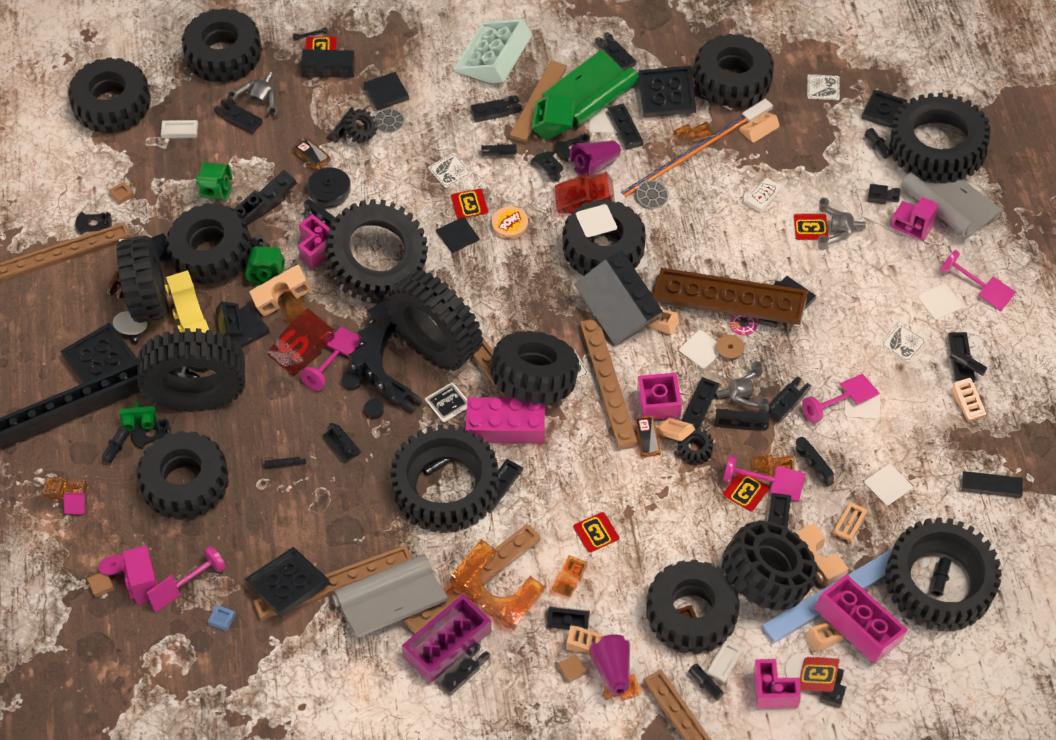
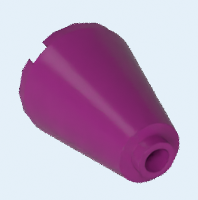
[570,140,621,179]
[589,634,631,695]

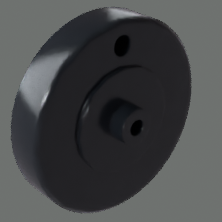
[307,167,351,206]

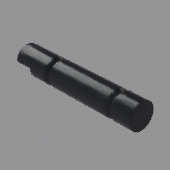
[265,457,306,468]
[423,458,453,476]

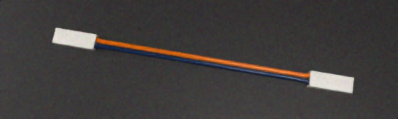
[601,99,773,203]

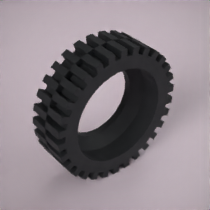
[890,93,991,183]
[324,199,428,303]
[385,270,483,371]
[138,328,245,412]
[390,424,499,533]
[885,517,1002,631]

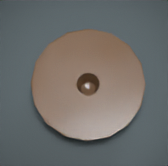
[716,335,745,359]

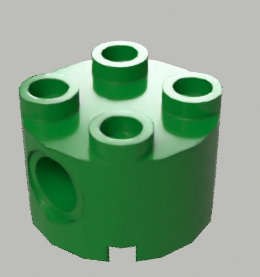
[196,162,233,200]
[246,246,285,287]

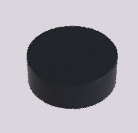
[342,371,361,390]
[364,399,384,419]

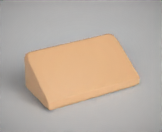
[739,112,779,143]

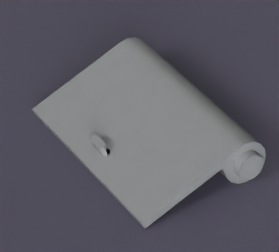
[901,173,1002,237]
[332,554,448,638]

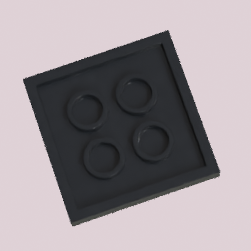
[638,66,696,117]
[60,323,138,383]
[244,546,330,618]

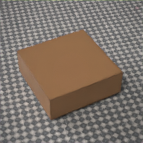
[109,182,134,205]
[87,573,114,598]
[558,654,586,683]

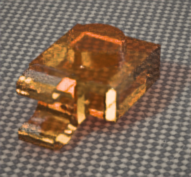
[602,674,642,701]

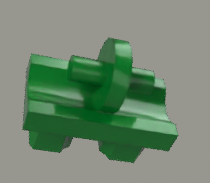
[119,401,157,431]

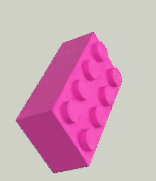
[466,397,545,444]
[814,574,908,664]

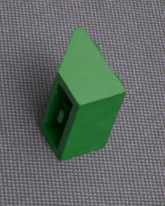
[532,95,576,140]

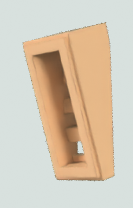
[648,309,679,335]
[951,378,986,421]
[806,622,846,652]
[567,625,605,654]

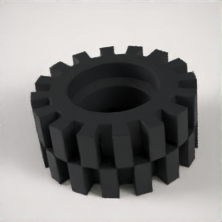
[343,109,378,144]
[677,427,713,465]

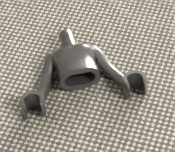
[226,72,279,119]
[818,197,866,250]
[717,361,770,412]

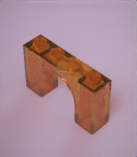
[449,539,546,630]

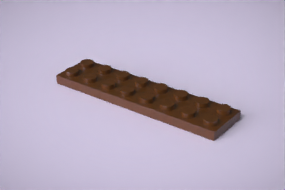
[653,268,808,325]

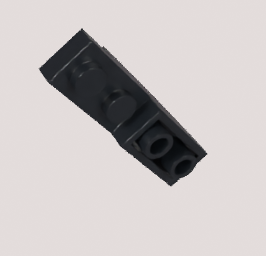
[234,170,297,224]

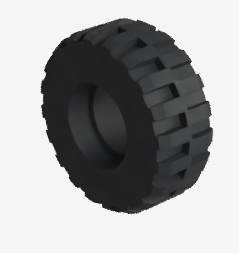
[182,8,262,83]
[694,34,774,108]
[68,57,151,134]
[562,199,646,276]
[166,203,252,285]
[116,235,168,323]
[490,331,579,405]
[137,431,229,520]
[723,520,817,611]
[646,560,740,654]

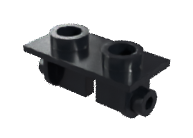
[323,423,361,462]

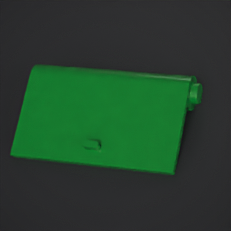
[541,49,639,128]

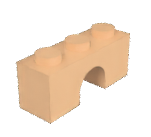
[249,264,313,317]
[795,523,849,588]

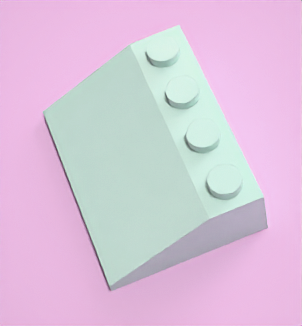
[453,19,533,83]

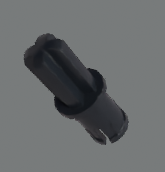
[864,128,892,159]
[481,143,517,157]
[949,348,987,376]
[102,427,130,463]
[930,557,952,596]
[688,663,724,700]

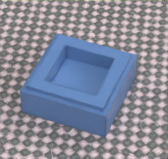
[207,605,236,632]

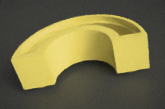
[164,271,209,333]

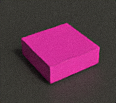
[63,493,86,514]

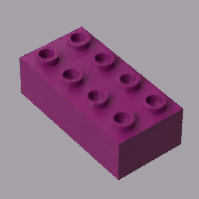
[402,594,492,684]

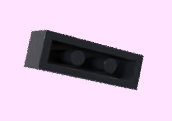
[300,49,356,78]

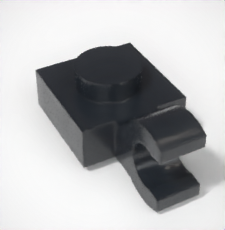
[867,184,901,204]
[820,668,847,708]

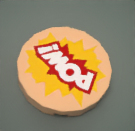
[492,207,528,239]

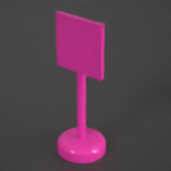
[940,249,1016,311]
[300,327,359,391]
[802,373,880,423]
[723,454,806,502]
[146,546,226,613]

